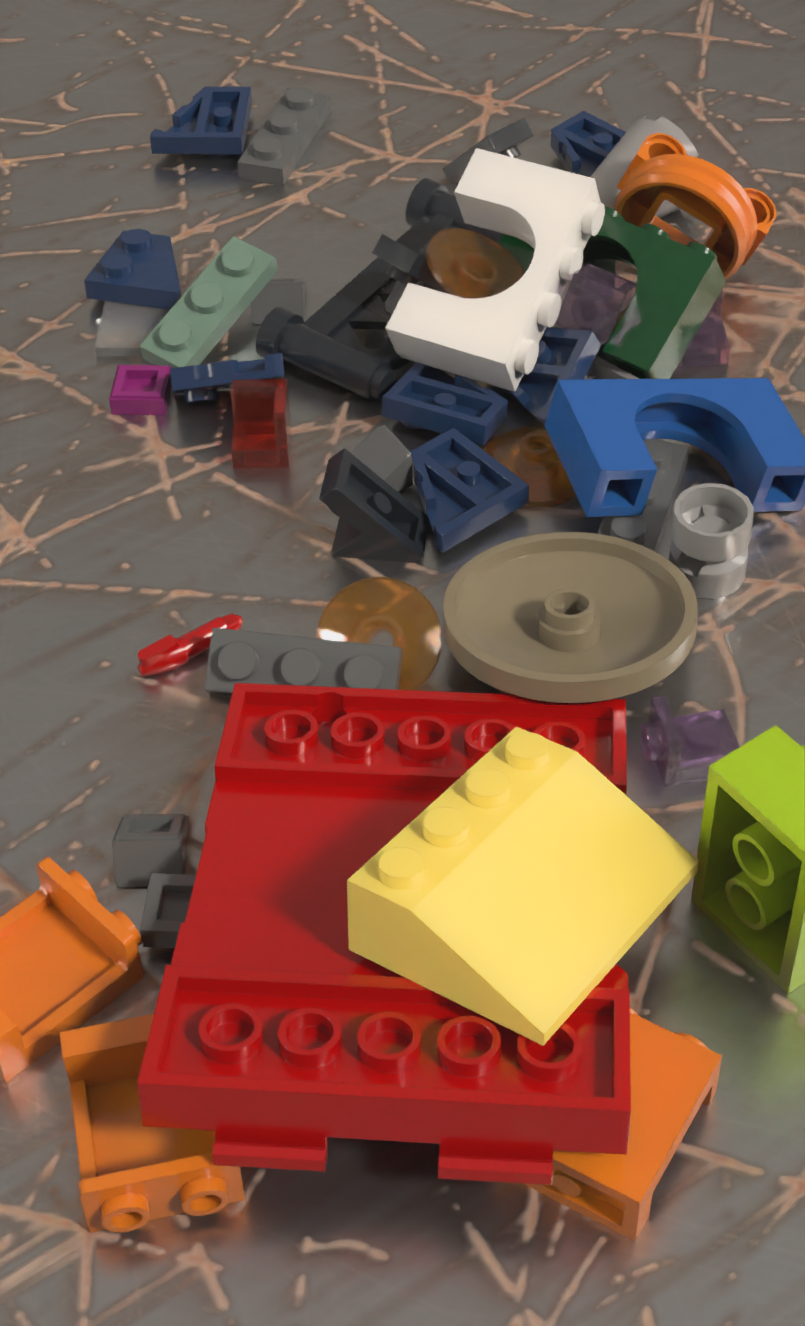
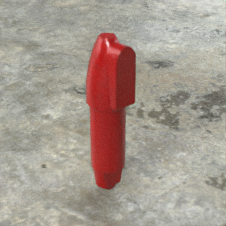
[137,613,243,676]

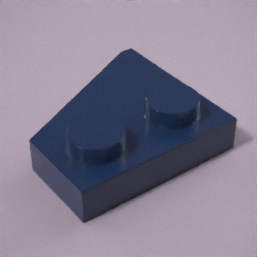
[150,87,252,157]
[551,111,626,177]
[84,229,181,309]
[501,327,601,425]
[170,353,284,403]
[382,362,508,445]
[410,428,529,553]

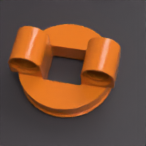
[613,133,776,280]

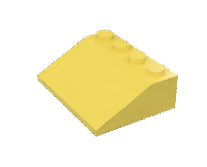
[347,727,699,1046]

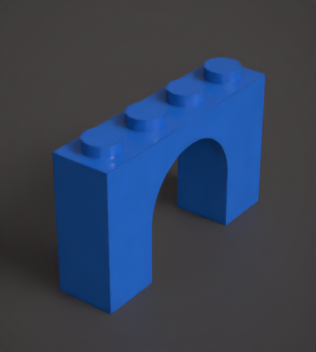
[544,378,805,517]

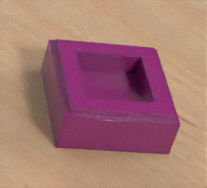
[109,365,172,416]

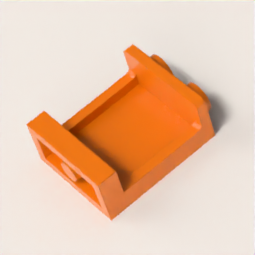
[0,856,144,1083]
[525,1008,722,1241]
[60,1014,245,1233]

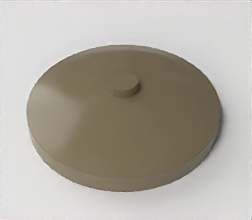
[443,532,698,703]

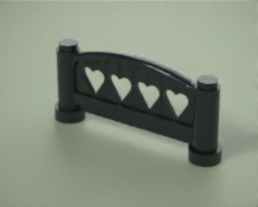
[256,178,503,401]

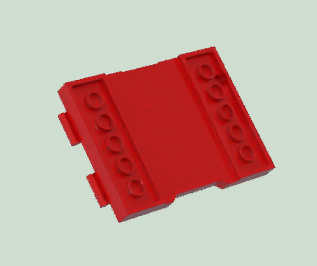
[137,683,631,1185]

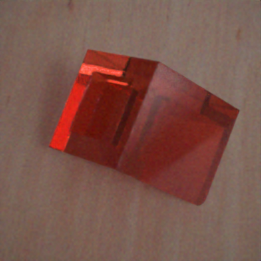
[230,379,292,469]

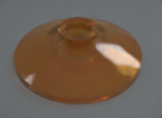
[426,228,525,299]
[484,427,577,507]
[316,577,442,690]

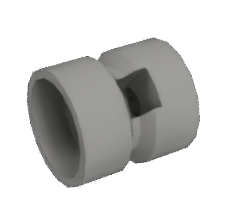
[669,483,754,599]

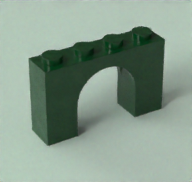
[469,206,726,379]

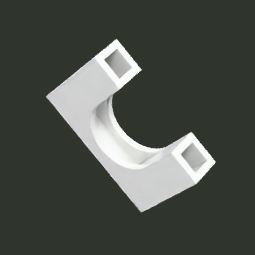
[385,148,605,392]

